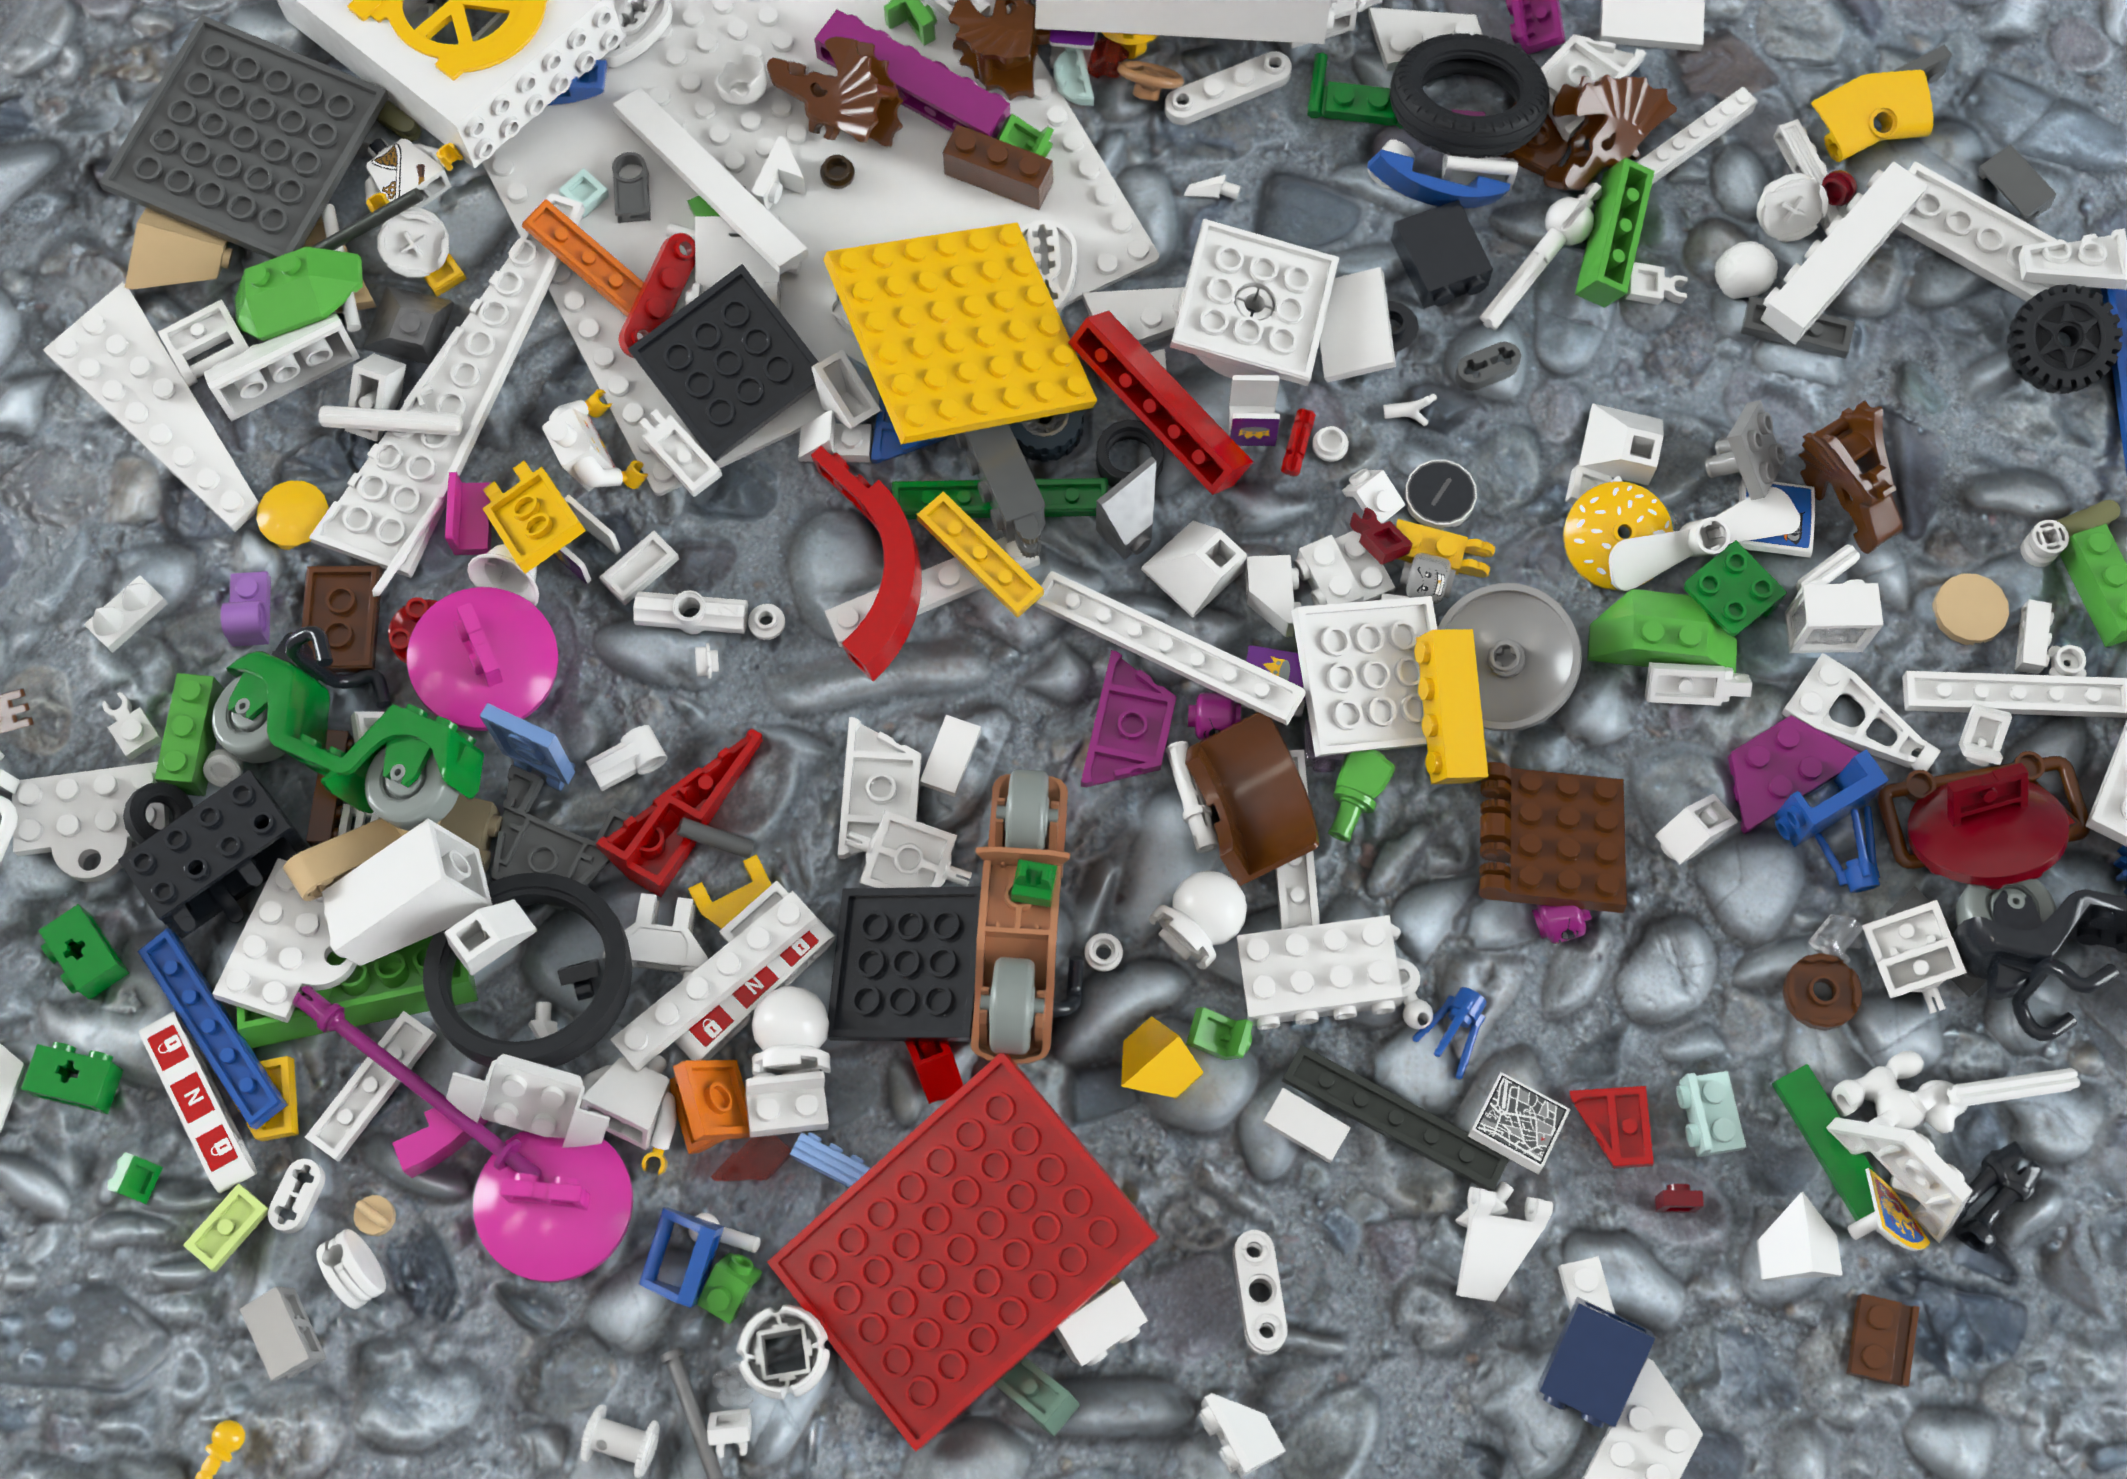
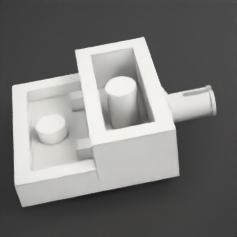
[1862,900,1966,1014]

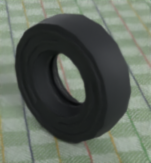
[123,782,194,844]

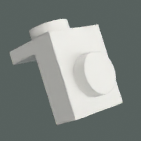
[1342,468,1406,524]
[1959,704,2012,766]

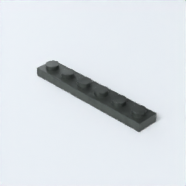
[1282,1045,1509,1191]

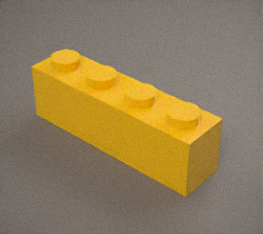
[1414,629,1488,784]

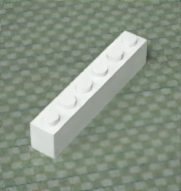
[1761,161,1928,345]

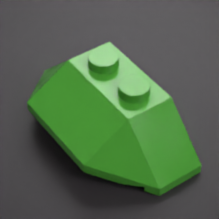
[235,246,363,341]
[1587,589,1737,673]

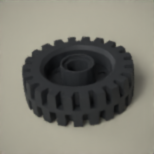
[2007,284,2123,394]

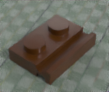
[1847,1293,1920,1388]

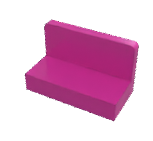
[445,472,492,555]

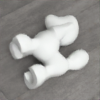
[1831,1051,1968,1134]

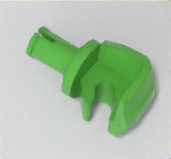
[1328,750,1395,842]

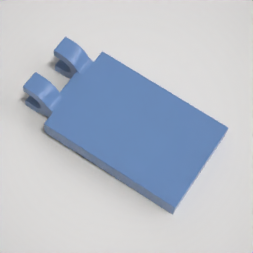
[480,703,575,791]

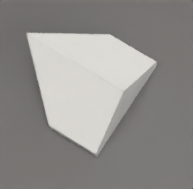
[811,349,881,429]
[1756,1191,1842,1280]

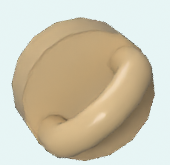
[353,1195,396,1236]

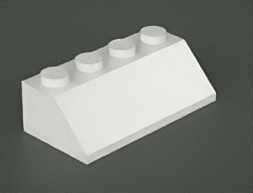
[203,311,360,421]

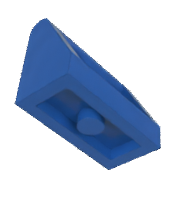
[639,1207,724,1308]

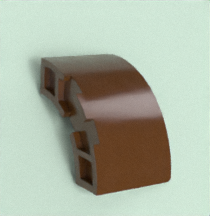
[1185,712,1319,886]

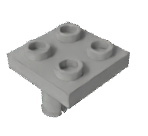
[1705,400,1785,500]

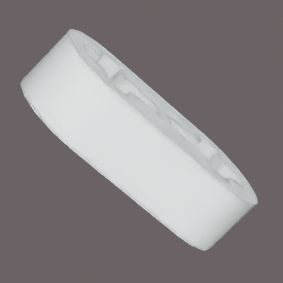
[268,1159,326,1234]

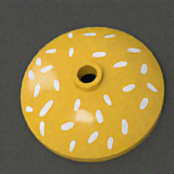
[1563,481,1673,590]

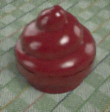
[1822,170,1857,206]

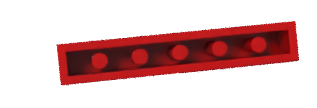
[1068,311,1254,495]

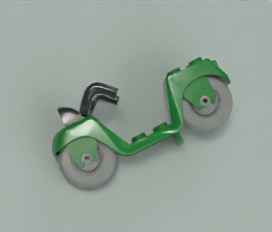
[212,625,484,831]

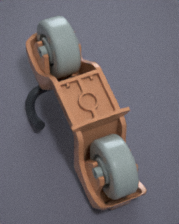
[971,769,1084,1065]

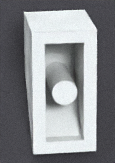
[345,353,406,442]
[1655,794,1739,865]

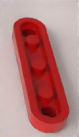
[619,233,695,358]

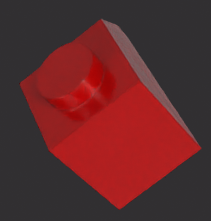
[904,1041,964,1104]

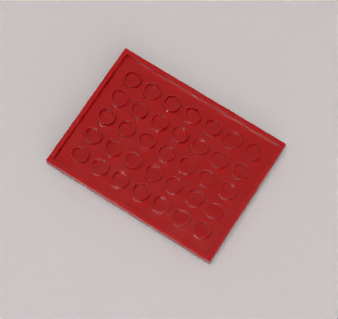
[767,1053,1160,1452]

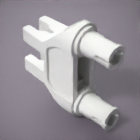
[602,893,709,980]

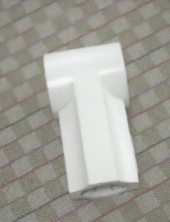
[586,725,667,791]

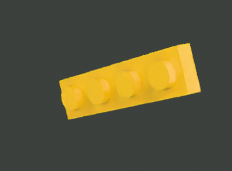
[917,491,1044,618]

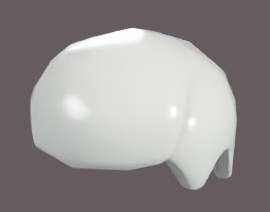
[715,53,768,106]

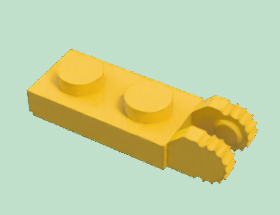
[1396,519,1495,578]

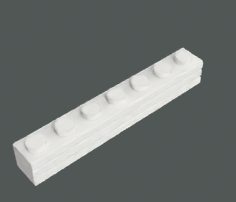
[1636,87,1757,184]
[1774,119,1848,236]

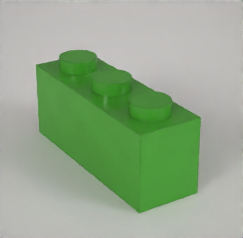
[2059,524,2127,648]
[154,673,224,796]

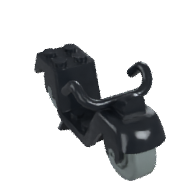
[1952,879,2127,1041]

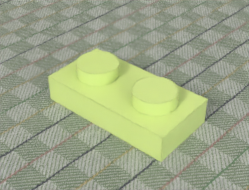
[183,1183,269,1272]

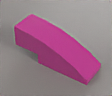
[392,1108,488,1178]

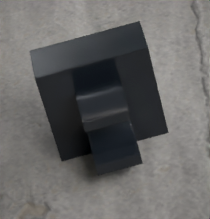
[557,958,602,1001]

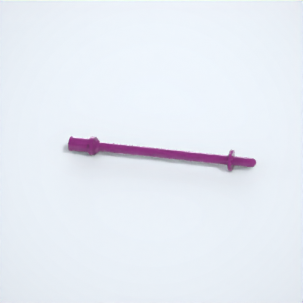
[293,985,542,1180]

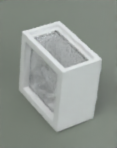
[1785,579,1883,653]

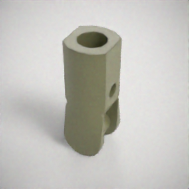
[376,100,421,142]
[2056,499,2121,538]

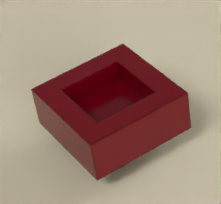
[1655,1184,1704,1213]

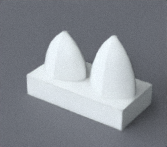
[84,575,168,653]

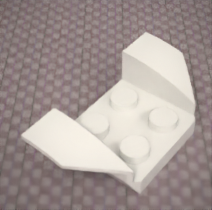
[446,1054,610,1148]

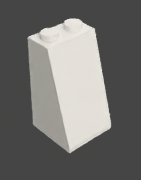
[322,819,492,966]

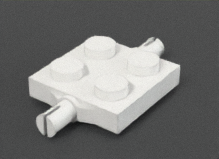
[845,810,972,888]

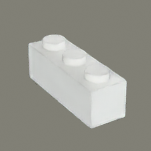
[2015,599,2054,675]

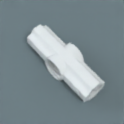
[633,590,748,635]

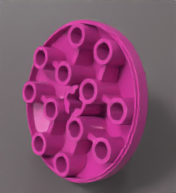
[407,587,559,731]
[473,1131,633,1283]

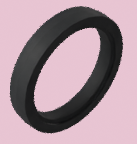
[423,873,632,1068]

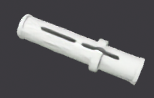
[1165,741,1219,853]

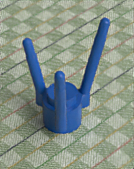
[1815,806,1880,893]
[1412,987,1487,1080]

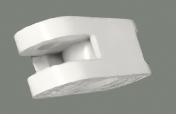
[1232,1230,1287,1355]

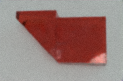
[711,1135,792,1182]

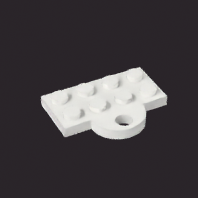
[12,762,169,882]
[212,858,357,1023]

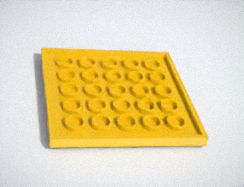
[823,222,1098,444]

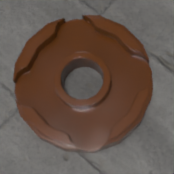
[1782,953,1863,1031]

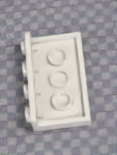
[1236,915,1403,1030]

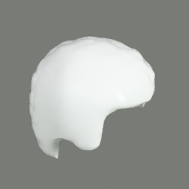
[1715,241,1778,299]

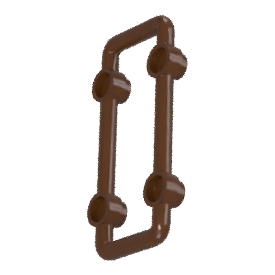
[1877,751,2091,869]

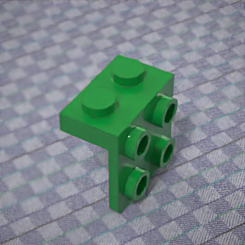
[1684,540,1787,636]

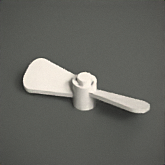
[1609,487,1800,591]

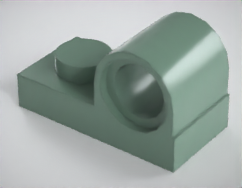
[994,1357,1080,1437]

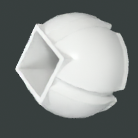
[737,1305,830,1400]

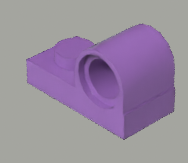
[221,571,271,647]

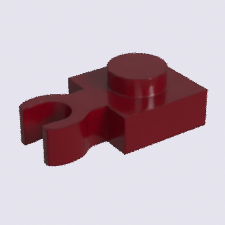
[1350,508,1413,565]

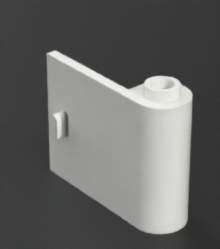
[686,215,781,313]

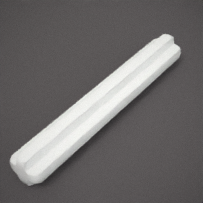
[318,405,463,436]
[1947,1068,2080,1108]

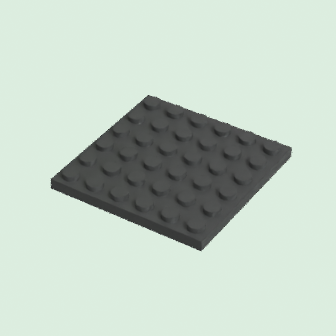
[99,14,389,259]

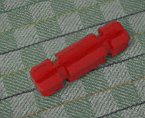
[1281,408,1316,477]

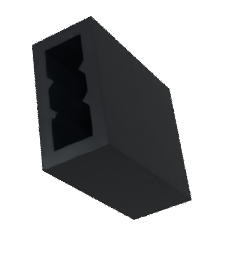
[1391,200,1493,309]

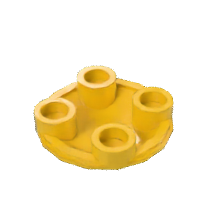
[256,480,329,550]

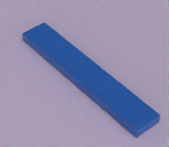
[137,928,287,1130]

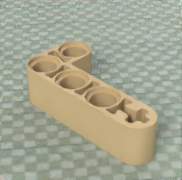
[283,818,441,901]

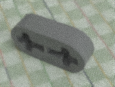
[1455,342,1521,391]

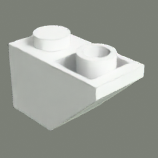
[1244,555,1301,637]
[444,899,537,976]

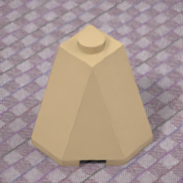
[124,207,233,290]

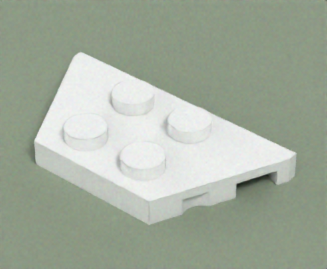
[1541,34,1646,142]
[838,717,922,859]
[1582,1358,1703,1479]

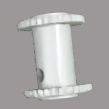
[580,1404,659,1478]

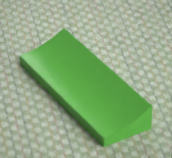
[237,935,478,1048]

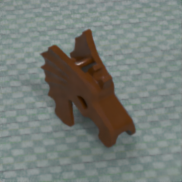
[949,0,1051,101]
[767,37,903,147]
[1543,75,1677,190]
[1798,400,1903,554]

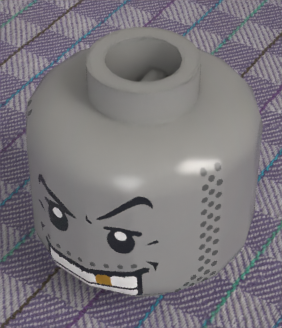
[1400,553,1456,604]

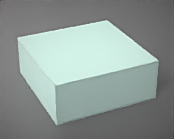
[558,168,609,218]

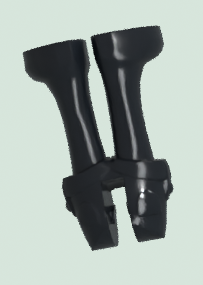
[1953,1141,2044,1254]

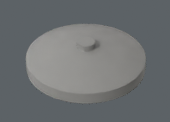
[1437,583,1582,732]

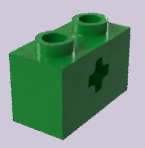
[38,904,129,1000]
[21,1042,124,1115]

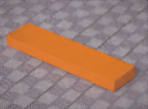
[522,199,644,317]

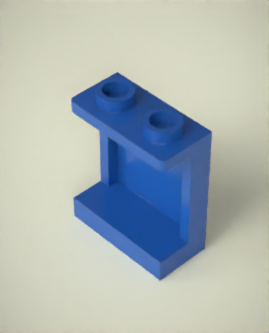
[1774,749,1889,847]

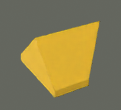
[1121,1016,1204,1099]

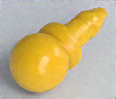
[195,1420,245,1479]

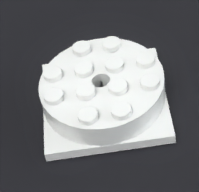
[1170,219,1339,386]

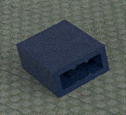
[1538,1297,1655,1428]

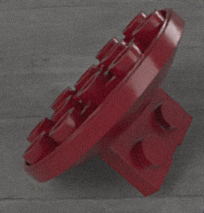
[1908,762,2069,890]

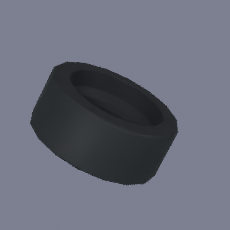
[1096,419,1164,487]

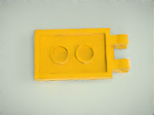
[482,460,586,574]

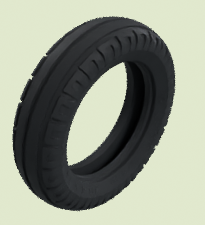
[1390,33,1550,158]

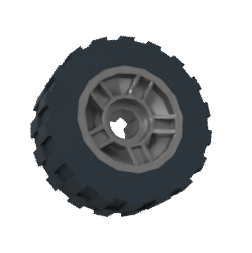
[1009,410,1084,462]

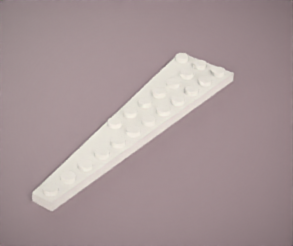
[309,192,585,578]

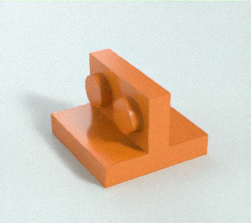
[669,1060,750,1154]

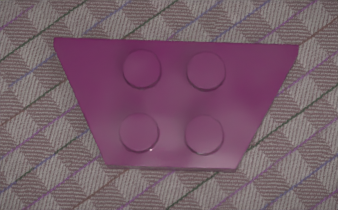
[1081,650,1177,788]
[1728,715,1859,835]

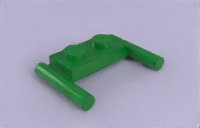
[1307,53,1403,129]

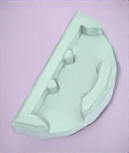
[1054,47,1094,106]

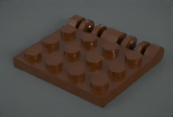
[1479,762,1627,913]

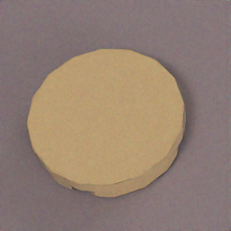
[1932,573,2009,645]

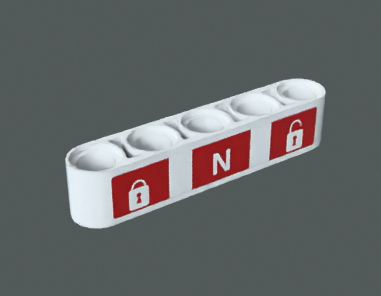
[674,913,836,1060]
[139,1011,257,1194]

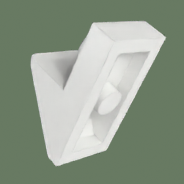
[750,136,806,211]
[798,411,873,463]

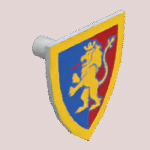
[1848,1167,1930,1251]

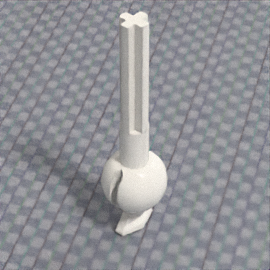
[1479,183,1602,330]

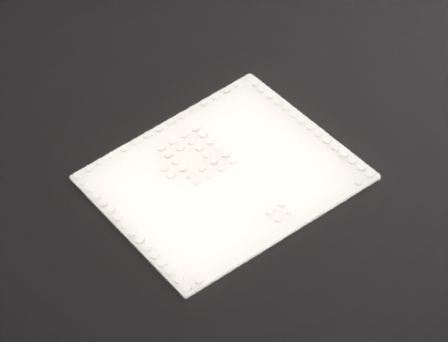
[457,0,1159,496]

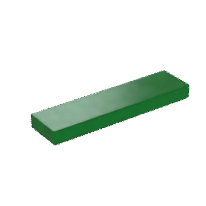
[1772,1064,1875,1221]

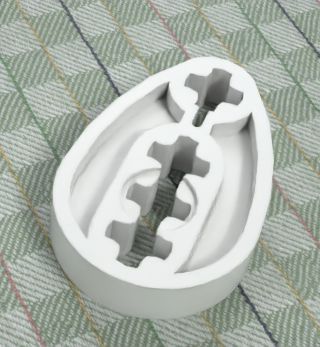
[600,0,673,68]
[1020,220,1077,314]

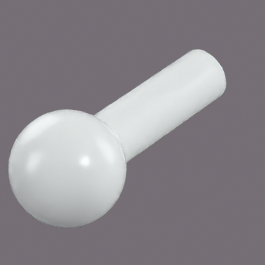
[689,1213,760,1253]

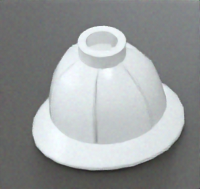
[467,544,539,606]

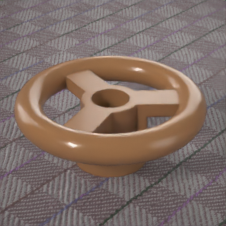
[1117,61,1184,101]

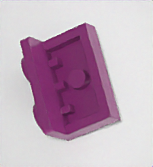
[1506,0,1566,55]

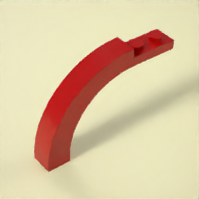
[811,446,922,682]

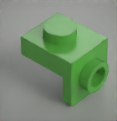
[884,0,937,45]
[996,114,1054,158]
[1186,1007,1253,1061]
[697,1253,762,1324]

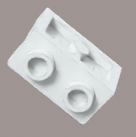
[745,1069,829,1138]

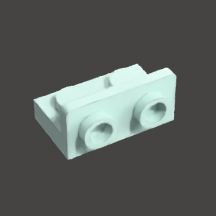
[1676,1071,1746,1157]

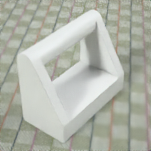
[1441,153,1518,197]

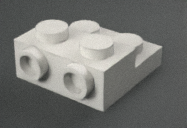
[1295,531,1396,605]

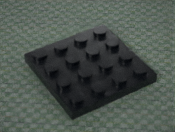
[628,264,819,463]
[827,887,981,1041]

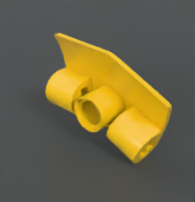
[1811,70,1933,162]

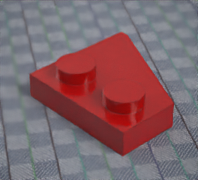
[1570,1086,1654,1169]

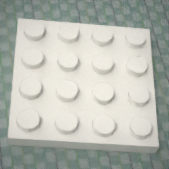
[1291,596,1437,757]

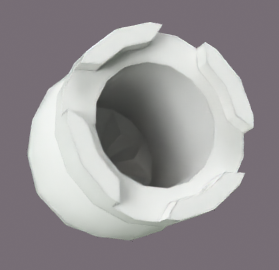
[1149,870,1247,969]
[752,986,830,1076]

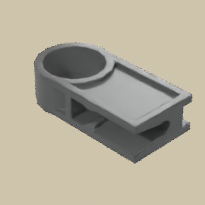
[612,152,651,223]

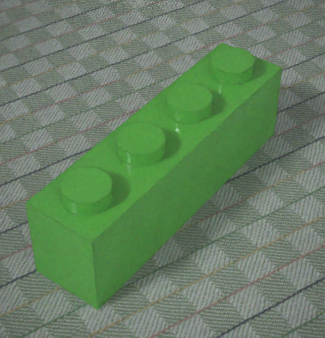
[1575,157,1655,308]

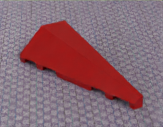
[596,729,763,897]

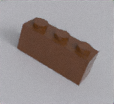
[943,125,1053,210]

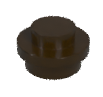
[820,155,855,189]

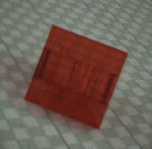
[1087,36,1129,79]

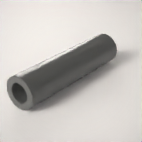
[676,817,755,859]

